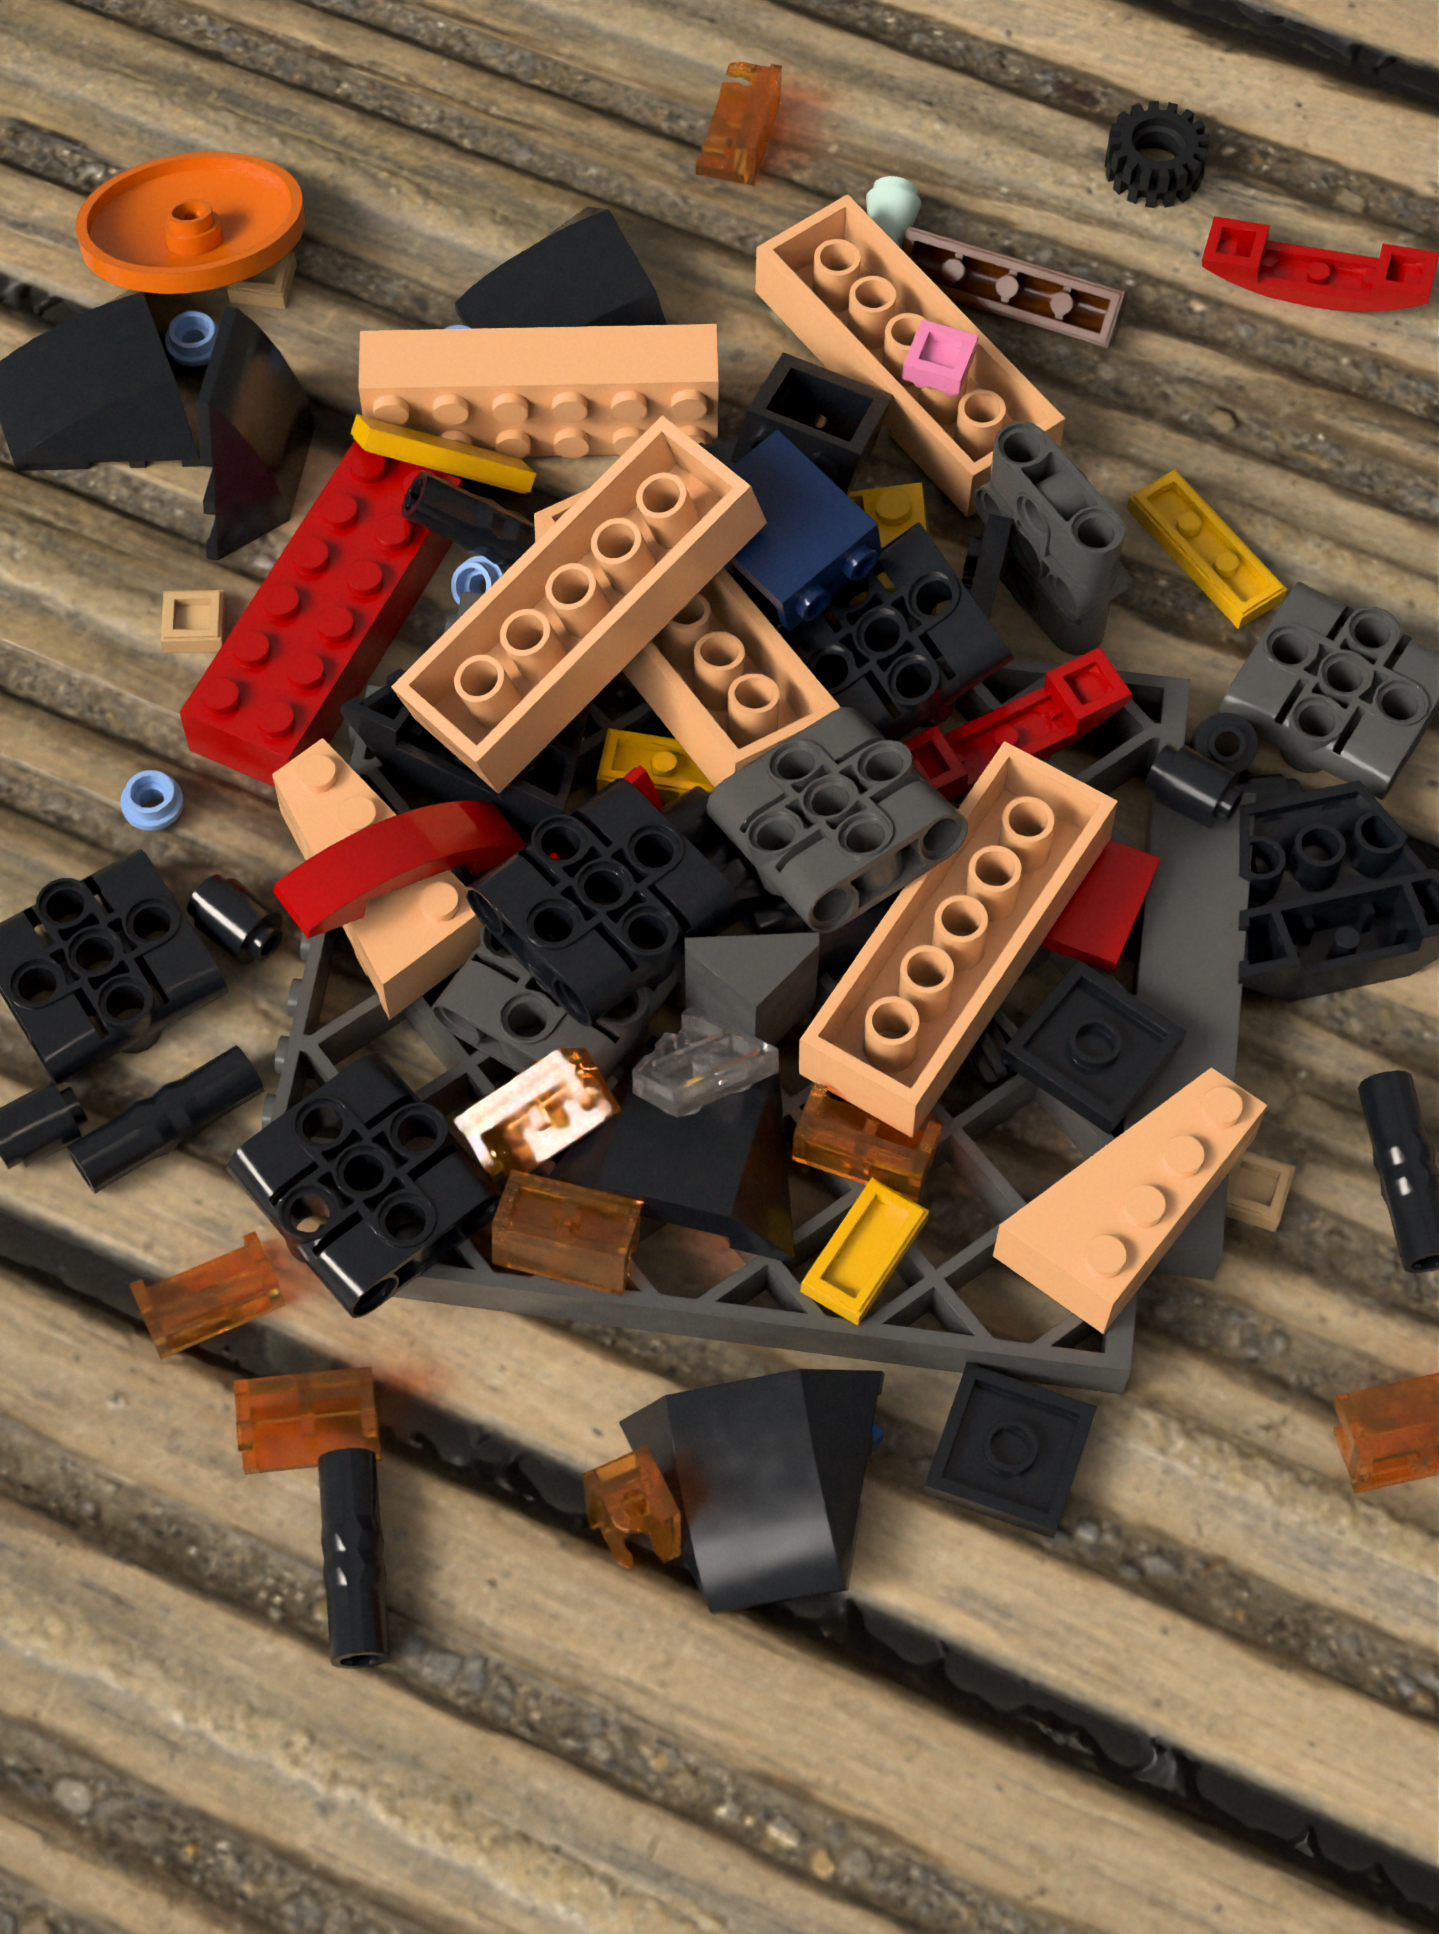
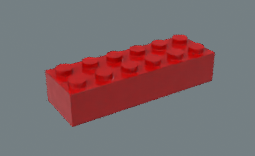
[179,440,463,787]

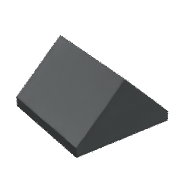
[685,932,820,1061]

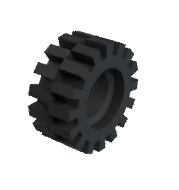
[1104,101,1210,208]

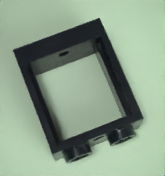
[731,352,893,495]

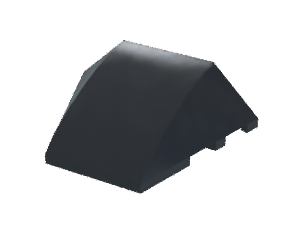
[455,207,667,329]
[0,289,201,471]
[197,307,315,560]
[341,668,591,829]
[1238,780,1439,1002]
[534,1036,795,1264]
[619,1369,885,1615]

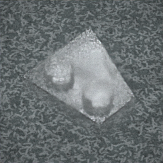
[632,1006,779,1118]

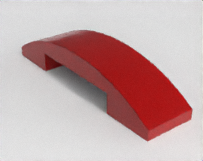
[1202,216,1439,312]
[902,647,1132,800]
[273,800,526,939]

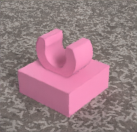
[902,319,979,397]

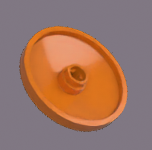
[75,151,306,294]

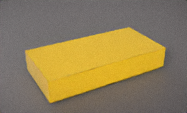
[800,1178,929,1326]

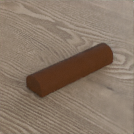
[901,225,1127,348]

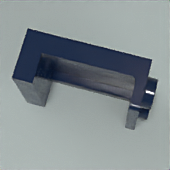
[729,429,882,631]

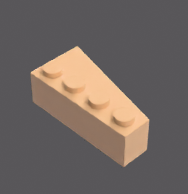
[272,738,483,1020]
[993,1067,1267,1334]

